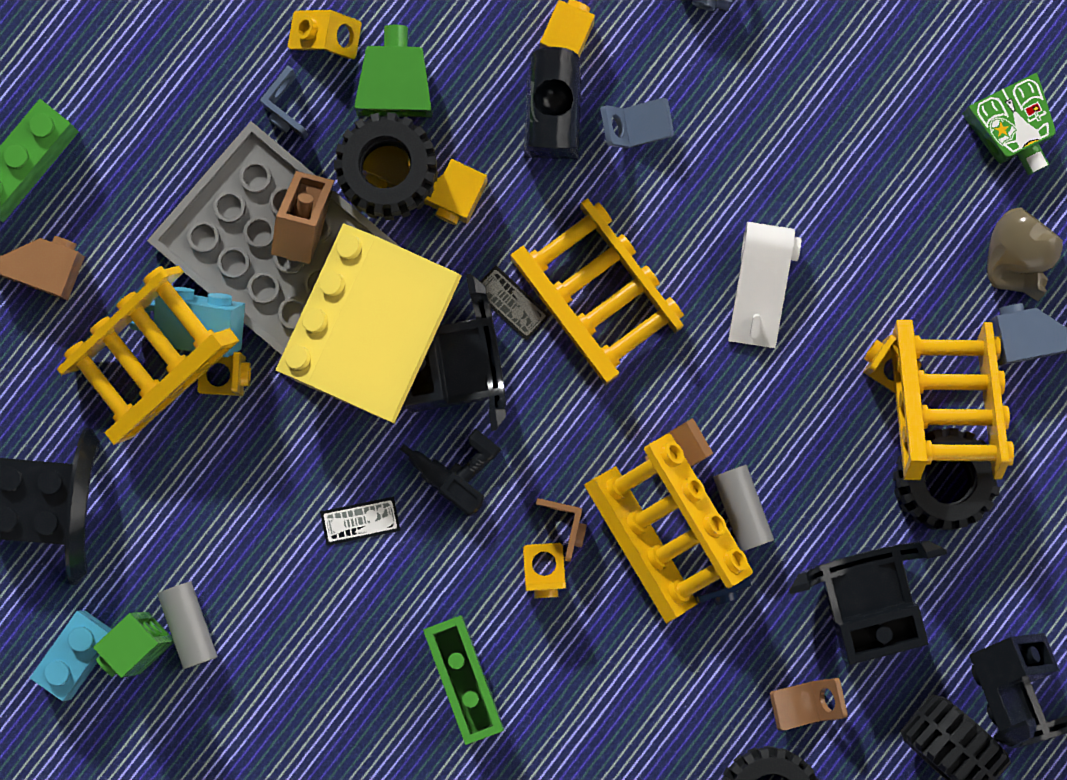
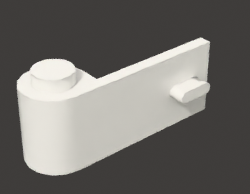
[728,222,801,348]

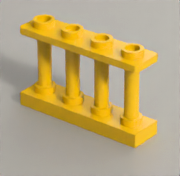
[510,198,684,386]
[57,266,240,445]
[891,320,1014,480]
[584,433,753,624]

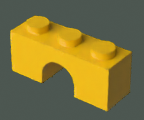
[363,146,488,225]

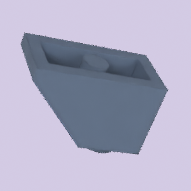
[990,303,1067,366]

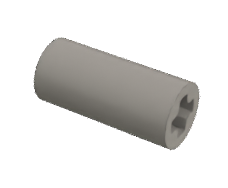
[713,465,774,551]
[157,581,218,670]

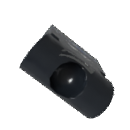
[523,47,582,160]

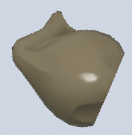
[987,207,1063,301]

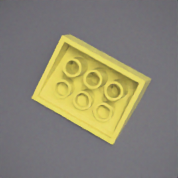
[276,223,462,424]

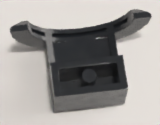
[403,274,507,431]
[0,428,100,585]
[789,541,947,665]
[969,633,1067,748]

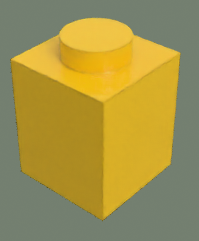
[540,0,595,57]

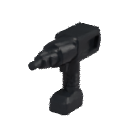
[400,429,501,517]

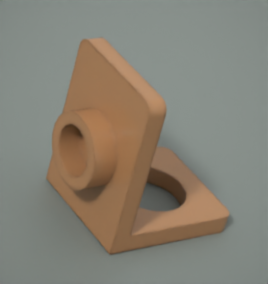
[536,498,587,562]
[770,678,848,731]

